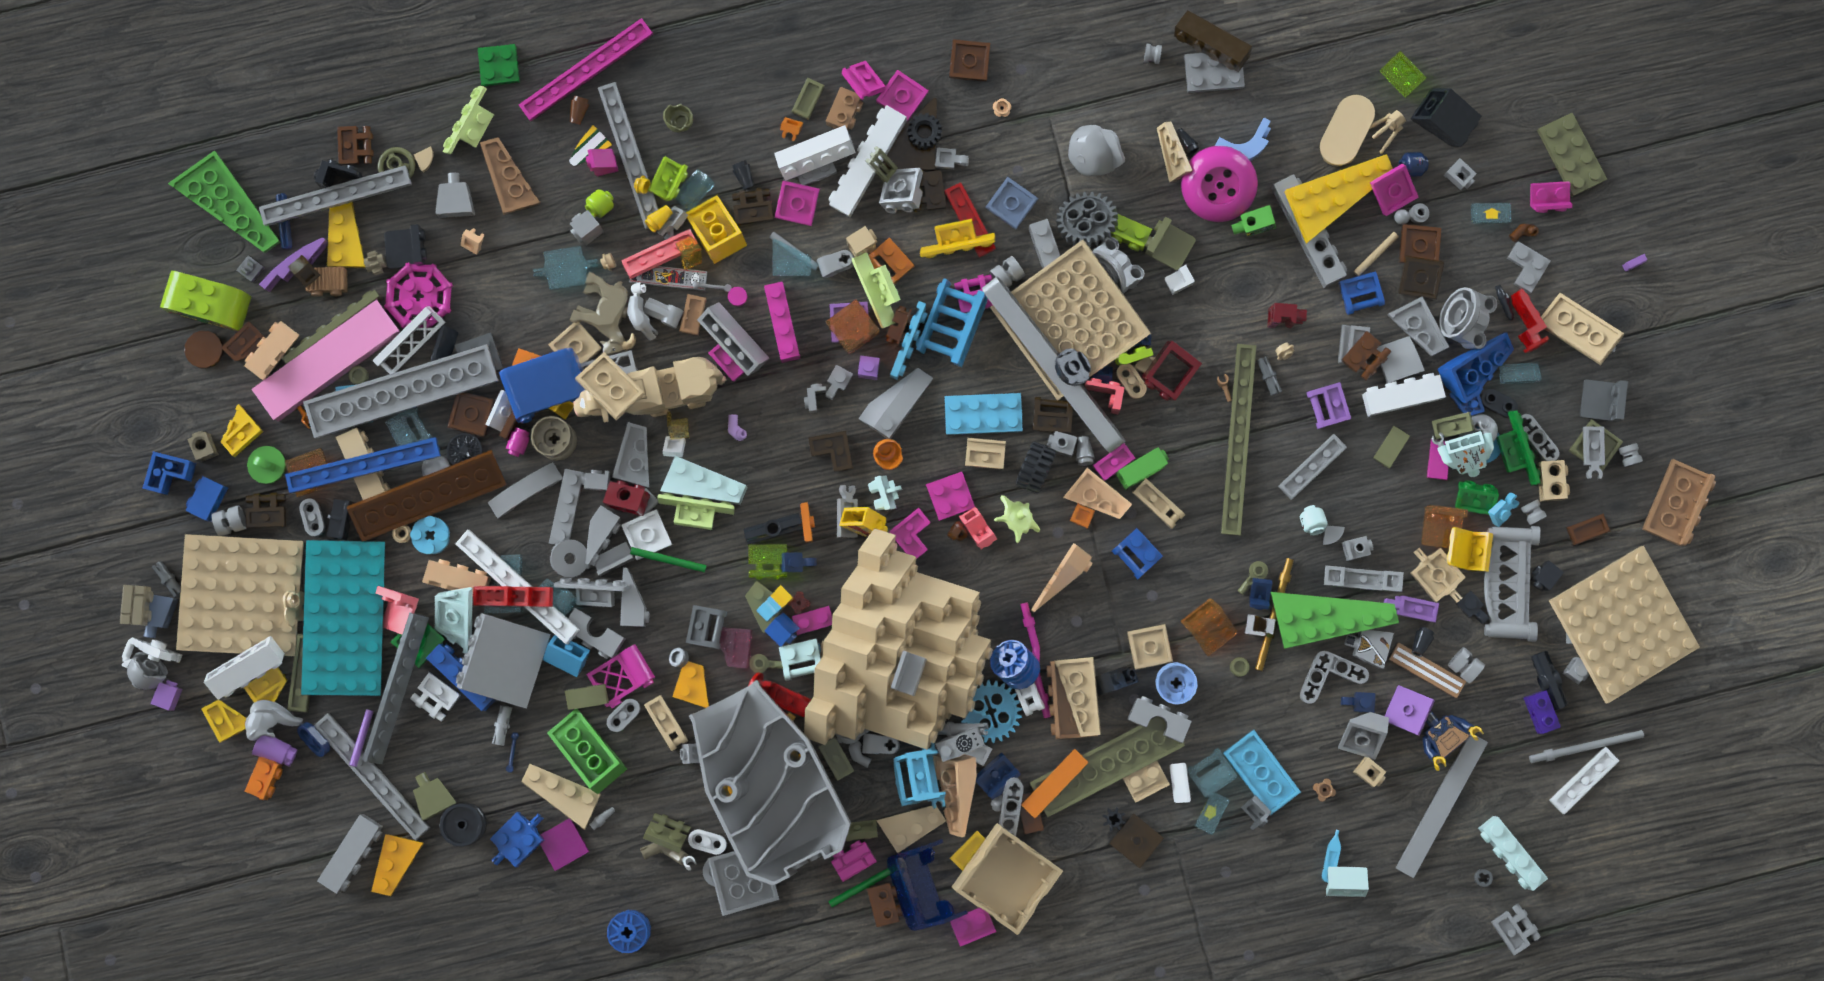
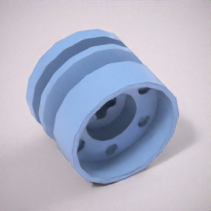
[1155,662,1198,704]

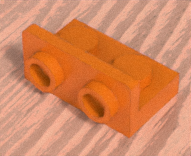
[245,757,283,800]

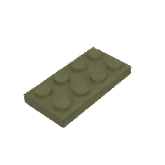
[1537,113,1607,197]

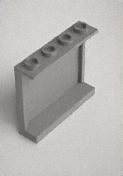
[456,613,551,709]

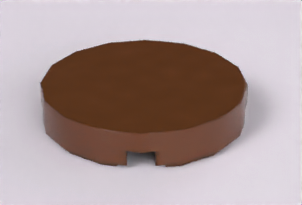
[184,331,224,369]

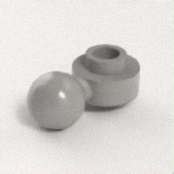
[1394,203,1429,225]

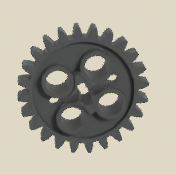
[1056,192,1118,248]

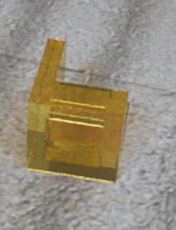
[667,411,690,440]

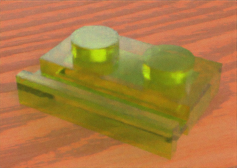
[1380,51,1426,98]

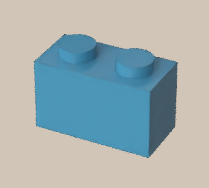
[543,635,590,677]

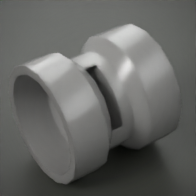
[1619,443,1643,467]
[1521,499,1547,525]

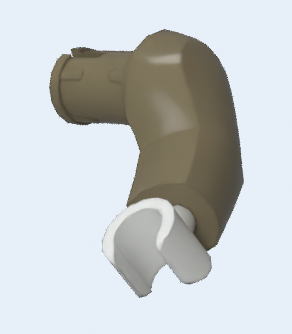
[640,843,696,870]

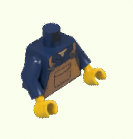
[1422,711,1484,771]

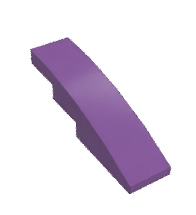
[259,237,328,292]

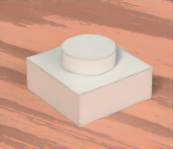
[663,436,686,457]

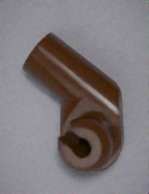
[1509,223,1539,242]

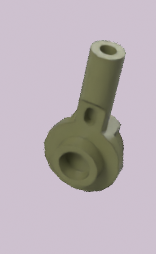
[1237,561,1268,595]
[749,654,783,673]

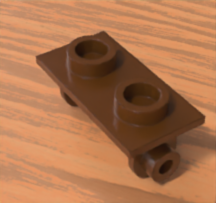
[886,306,914,347]

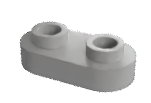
[299,499,325,537]
[607,699,641,732]

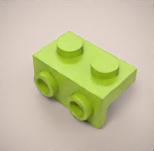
[647,156,688,201]

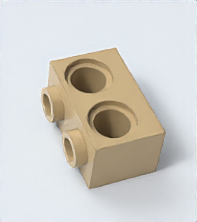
[846,226,877,257]
[1537,460,1570,502]

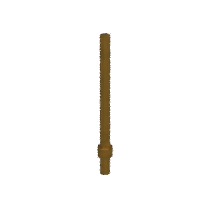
[1255,558,1294,671]

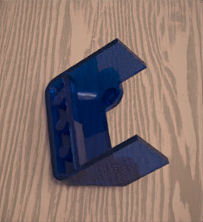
[887,839,968,931]

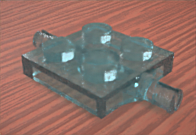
[533,246,598,290]

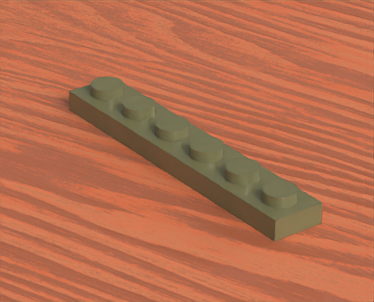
[282,290,383,364]

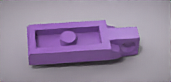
[1384,596,1439,623]

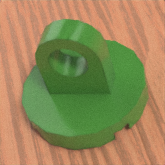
[247,446,287,484]

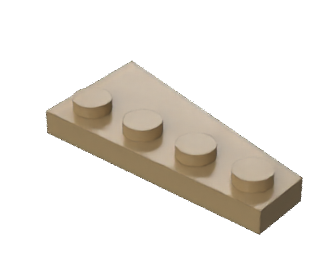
[1055,657,1101,737]
[522,764,601,830]

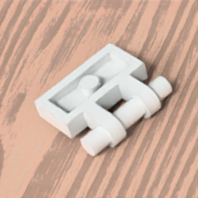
[410,672,461,722]

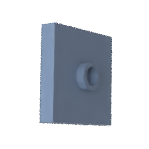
[985,177,1038,230]

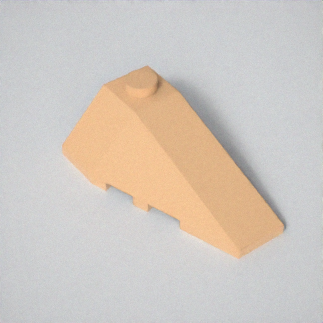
[1031,543,1093,613]

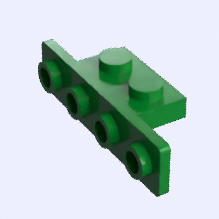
[1496,410,1541,485]

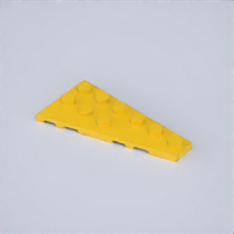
[1284,154,1393,243]

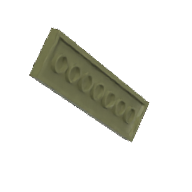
[1029,716,1185,817]

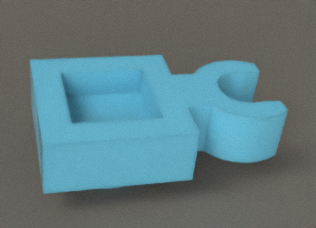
[1488,493,1519,527]

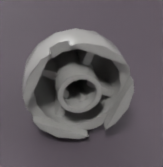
[127,652,168,690]

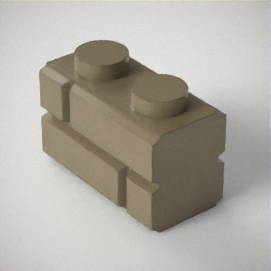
[120,585,154,626]

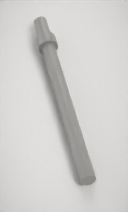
[1529,730,1644,763]

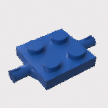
[490,812,544,867]

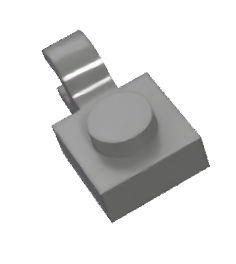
[935,148,969,169]
[657,206,688,240]
[826,365,853,400]

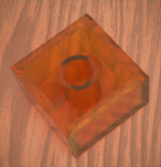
[825,299,880,355]

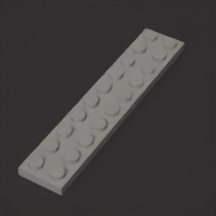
[303,344,499,439]

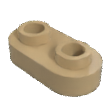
[1116,364,1147,399]

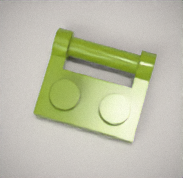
[1115,346,1154,366]

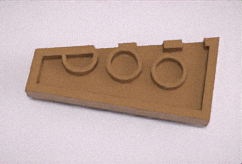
[480,137,540,215]

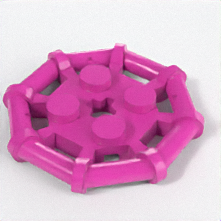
[384,262,453,329]

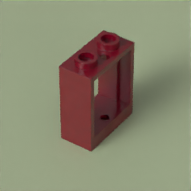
[1141,341,1202,401]

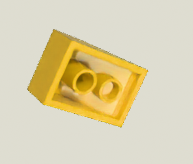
[686,195,747,264]

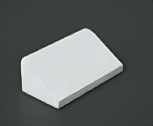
[1169,763,1191,803]

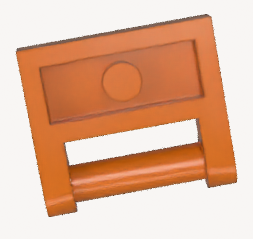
[868,237,915,284]

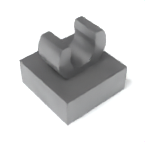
[236,256,264,283]

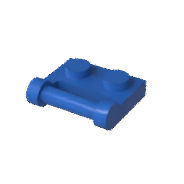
[1338,272,1385,315]
[1112,528,1163,580]

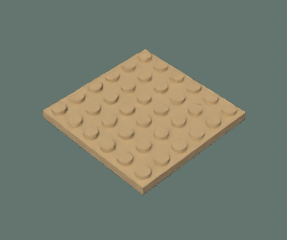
[990,239,1151,400]
[176,534,304,656]
[1549,546,1700,703]

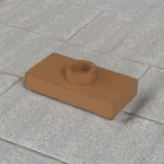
[679,294,707,336]

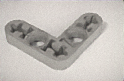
[1300,651,1369,704]

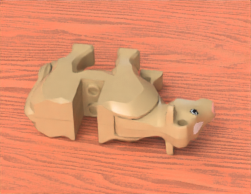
[573,357,726,422]

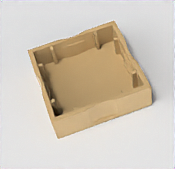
[952,823,1063,935]

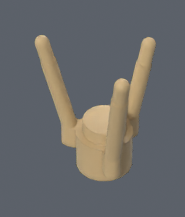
[1370,110,1406,154]

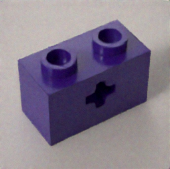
[1523,690,1561,734]

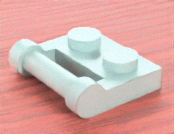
[779,639,821,681]

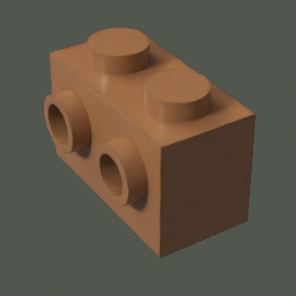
[826,87,864,131]

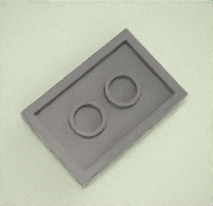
[1184,53,1245,93]

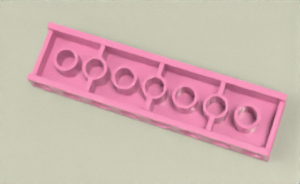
[252,300,400,421]

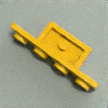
[920,219,995,258]

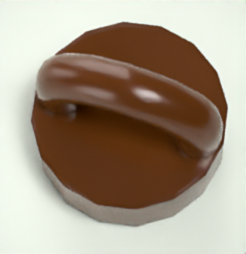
[947,521,968,541]

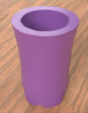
[252,735,298,767]

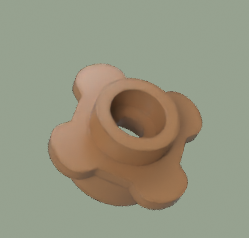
[1313,779,1336,801]

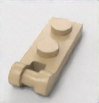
[1133,479,1185,529]
[644,695,688,751]

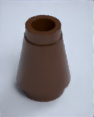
[570,96,589,125]

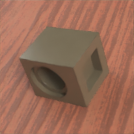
[187,431,219,462]

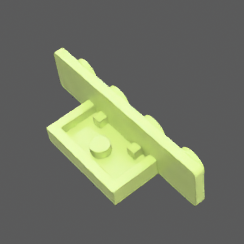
[443,86,494,154]
[852,253,900,329]
[658,493,735,530]

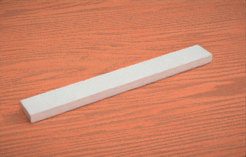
[456,529,580,645]

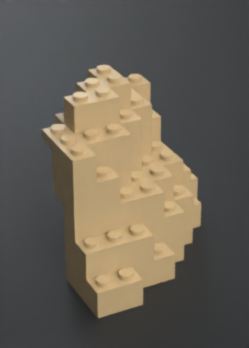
[804,528,993,750]

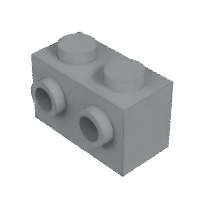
[570,210,604,246]

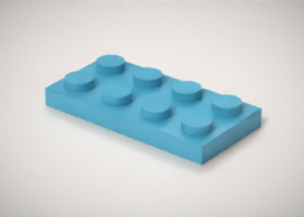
[945,393,1023,435]

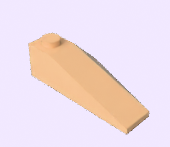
[933,754,977,837]

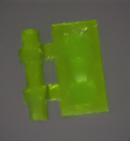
[748,544,788,580]

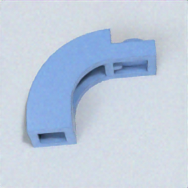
[1215,118,1271,161]

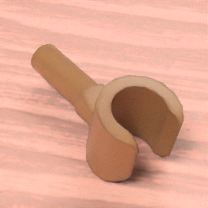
[1217,374,1232,402]

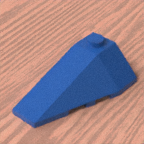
[1438,333,1514,403]

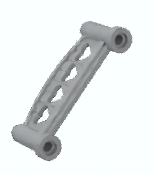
[1484,526,1540,642]

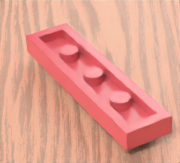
[621,229,699,279]

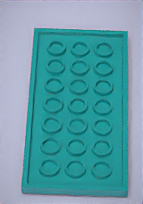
[301,540,385,696]

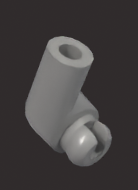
[849,741,871,768]

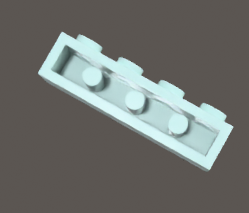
[1478,816,1548,891]

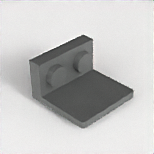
[1580,379,1628,422]

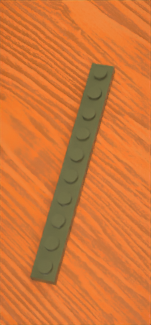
[1221,344,1256,536]

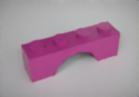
[764,281,801,363]

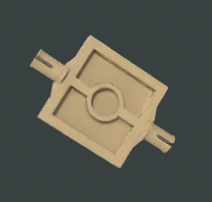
[1410,548,1466,603]

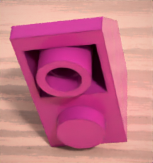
[586,149,619,176]

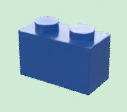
[186,476,228,522]

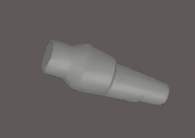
[589,807,615,830]

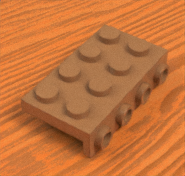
[1642,459,1716,547]
[1046,661,1098,739]

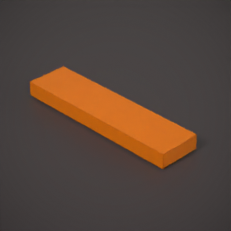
[1021,749,1089,818]

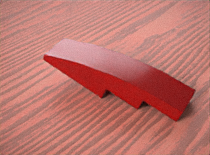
[473,586,553,607]

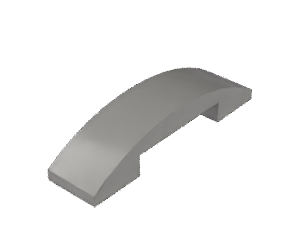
[488,462,563,519]
[1324,566,1404,592]

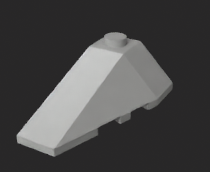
[859,368,933,439]

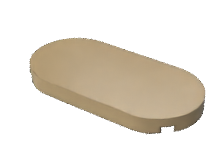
[1320,95,1375,167]

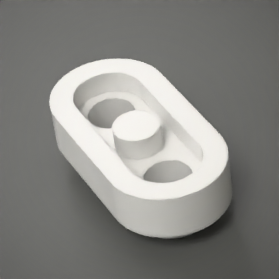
[688,829,727,855]

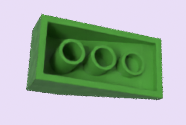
[547,709,627,794]

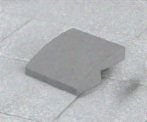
[1377,336,1425,384]

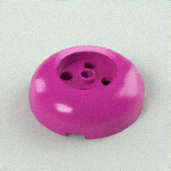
[1181,146,1258,222]

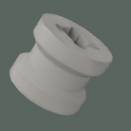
[1144,44,1162,64]

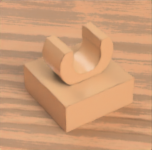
[460,228,484,255]

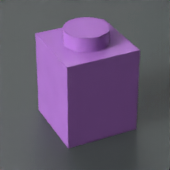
[858,356,880,380]
[151,680,182,711]

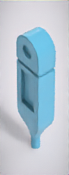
[1322,830,1341,883]

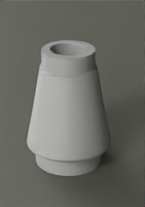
[1076,436,1095,466]

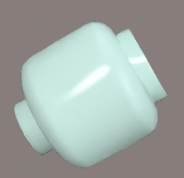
[1300,505,1328,535]

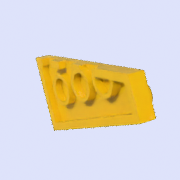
[327,202,366,268]

